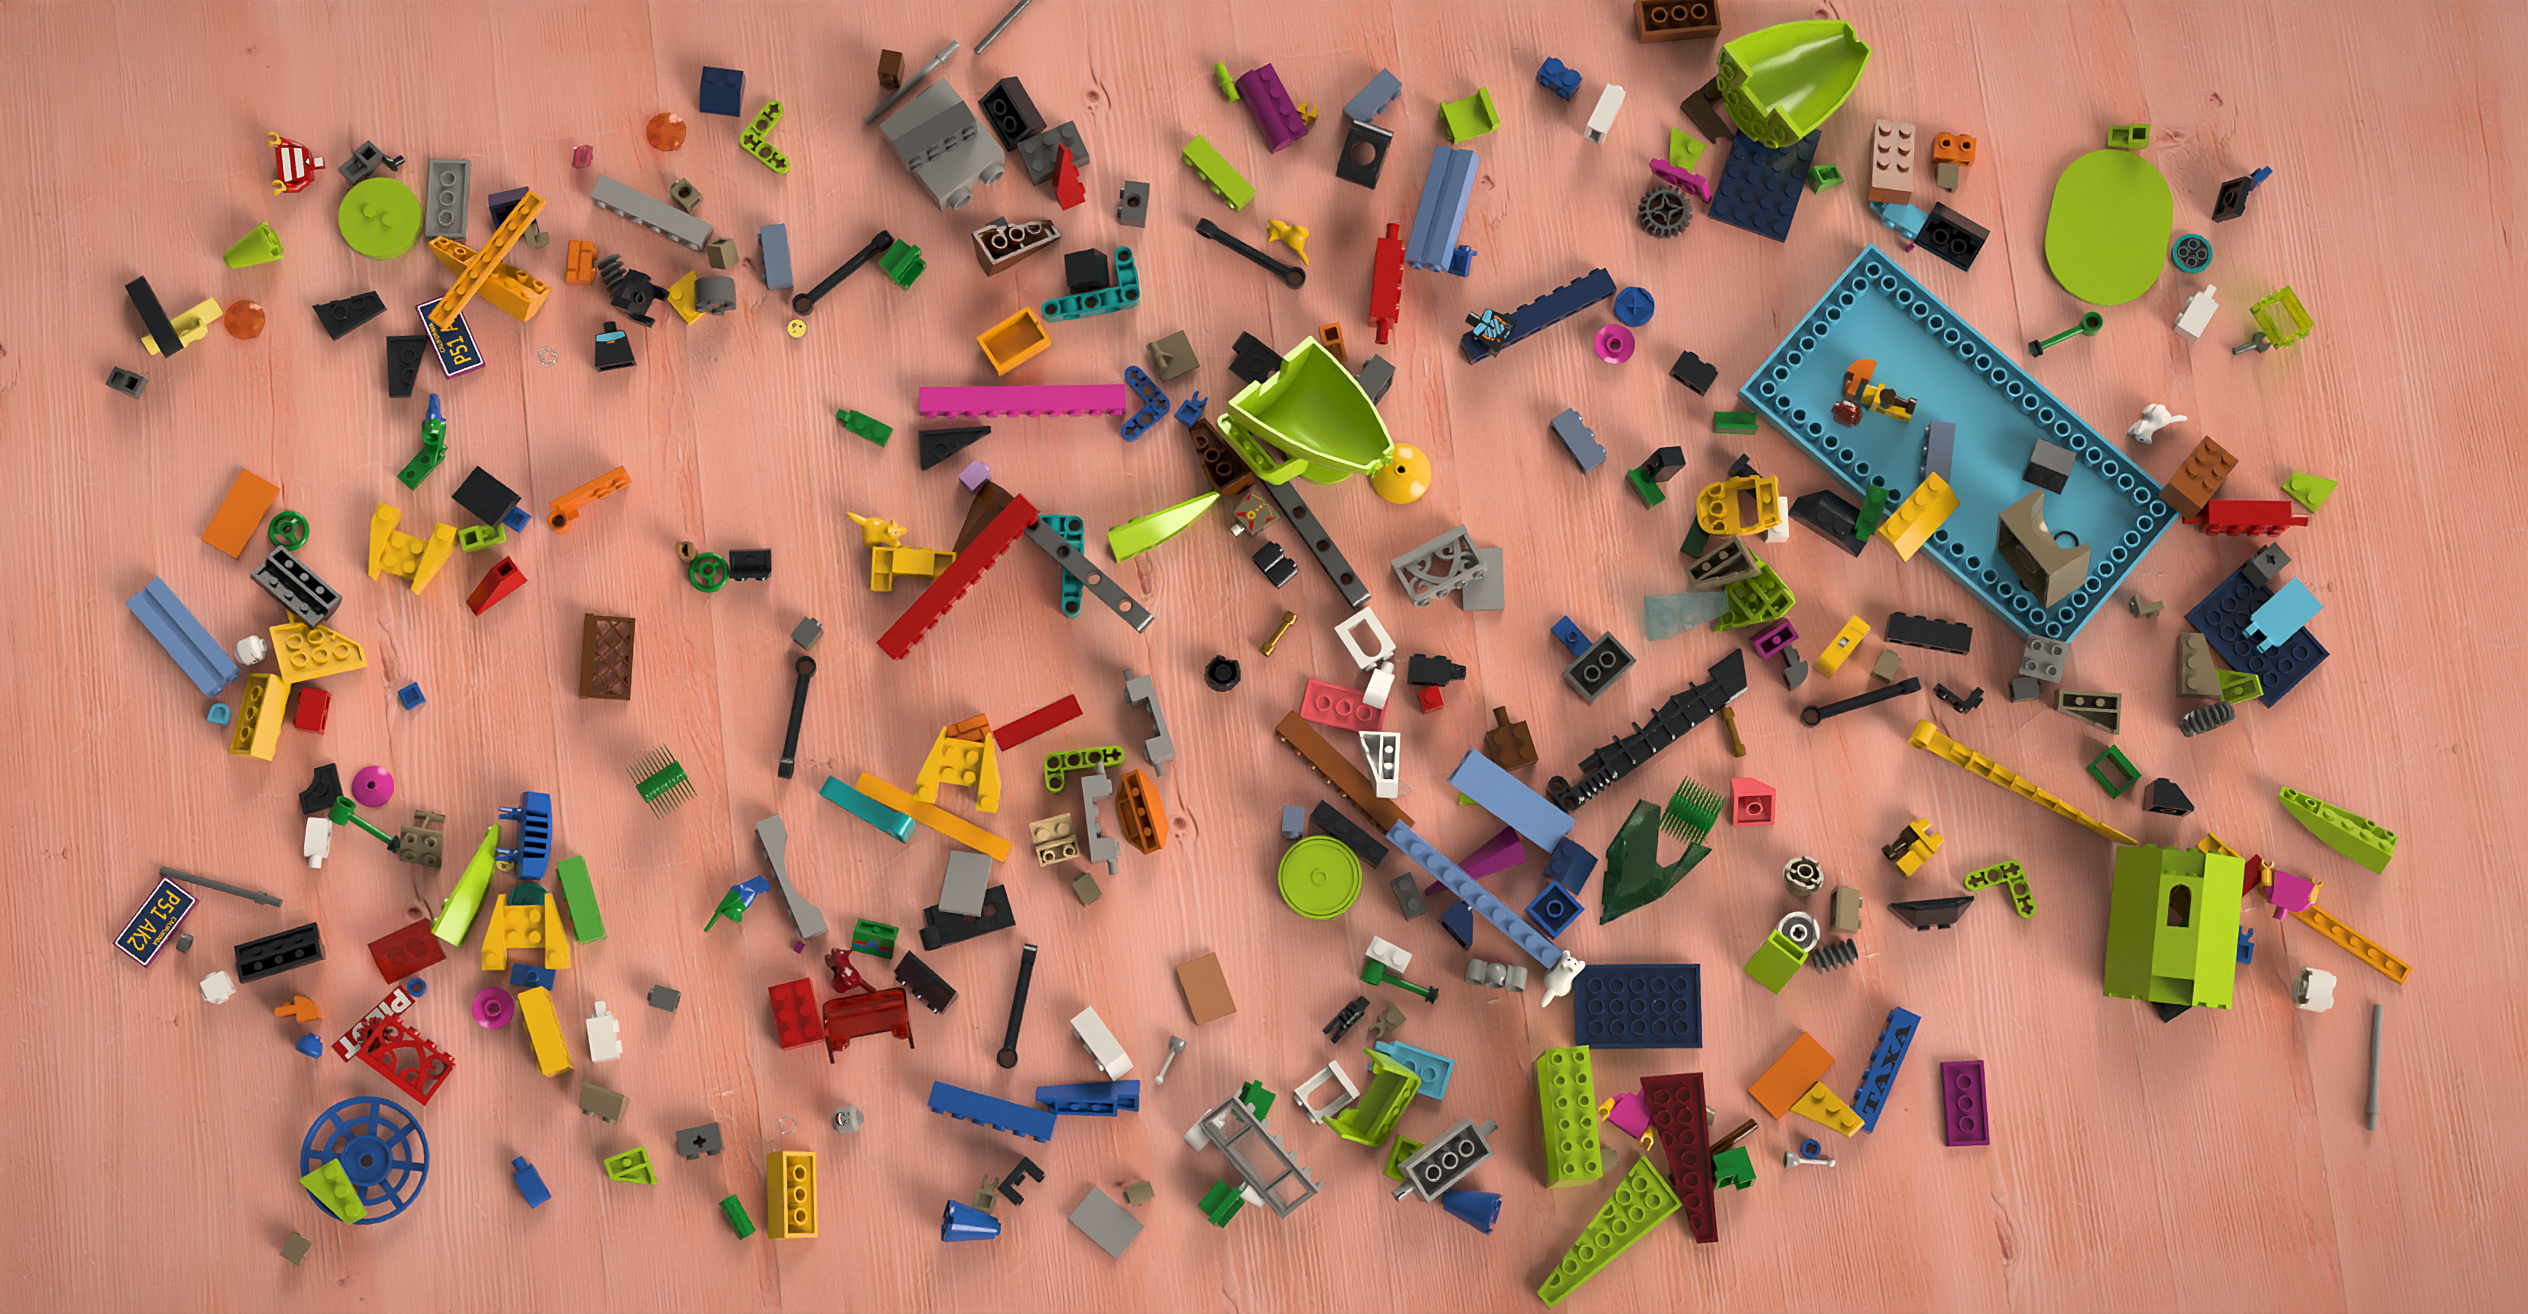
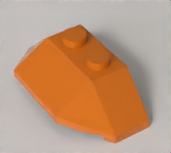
[1115,768,1169,855]

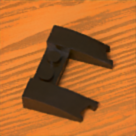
[1680,74,1735,144]

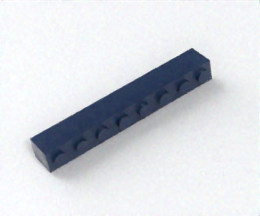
[1460,267,1617,365]

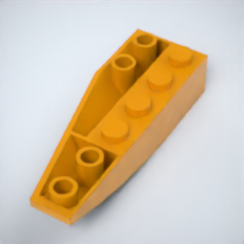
[427,236,552,323]

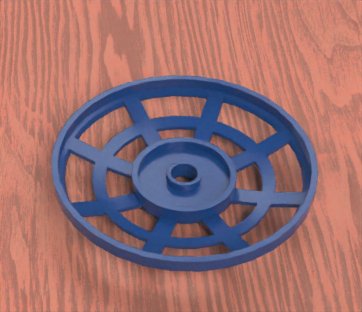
[300,1096,430,1225]

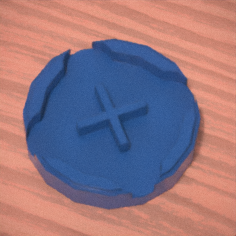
[1614,287,1655,327]

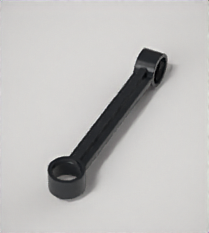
[1195,218,1306,290]
[792,230,895,316]
[778,656,817,779]
[1800,677,1922,728]
[997,943,1038,1069]

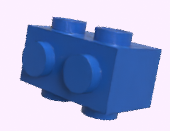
[1536,56,1582,102]

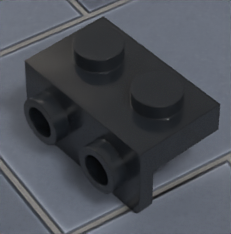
[729,548,773,581]

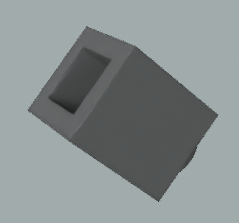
[790,616,824,652]
[2008,677,2042,703]
[647,984,682,1014]

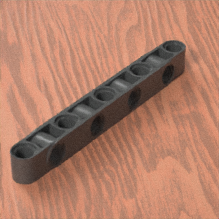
[1257,451,1372,610]
[1023,518,1155,634]

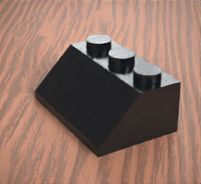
[978,76,1047,152]
[1913,201,1991,272]
[894,950,959,1015]

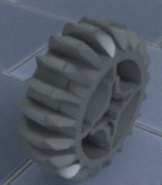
[1638,184,1693,239]
[2179,701,2236,737]

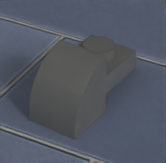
[338,140,383,185]
[105,366,148,400]
[1780,644,1808,692]

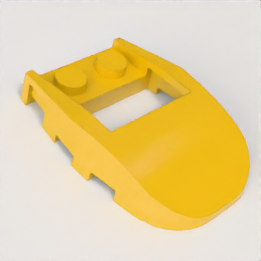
[1696,474,1782,537]

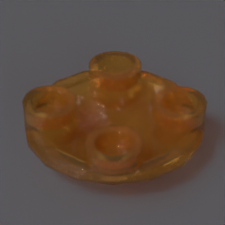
[646,112,687,151]
[224,300,265,340]

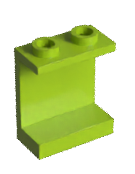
[1438,86,1500,145]

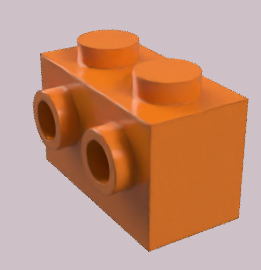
[1931,132,1977,167]

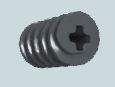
[597,254,627,300]
[1811,938,1858,975]

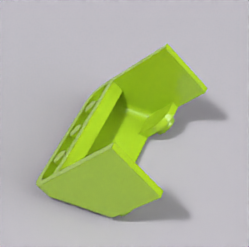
[1216,413,1308,485]
[1321,1048,1421,1147]

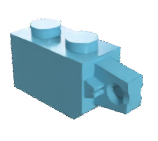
[1868,201,1929,241]

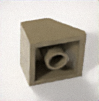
[1829,886,1863,934]
[578,1081,630,1125]

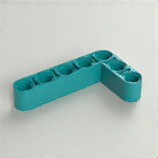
[819,775,917,844]

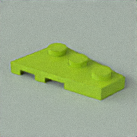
[299,1158,368,1225]

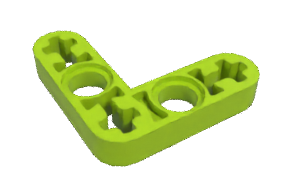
[739,100,790,175]
[1963,860,2037,919]

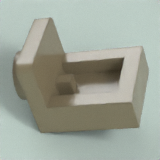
[2129,594,2164,619]

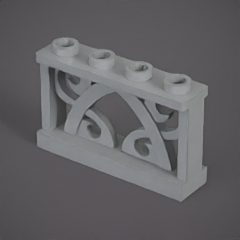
[1391,524,1488,609]

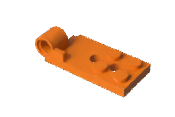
[547,465,632,534]

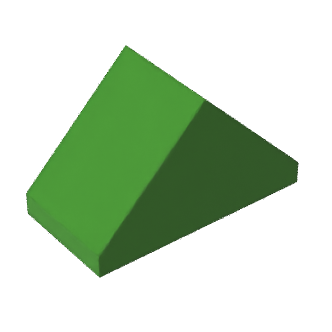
[1807,164,1844,195]

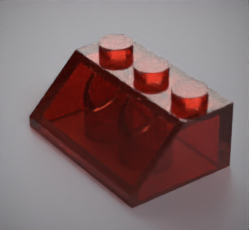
[367,918,447,985]

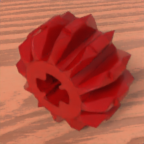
[356,1017,393,1053]

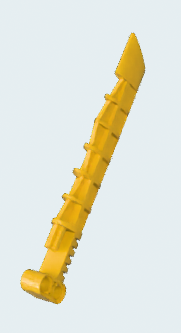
[1907,719,2138,845]

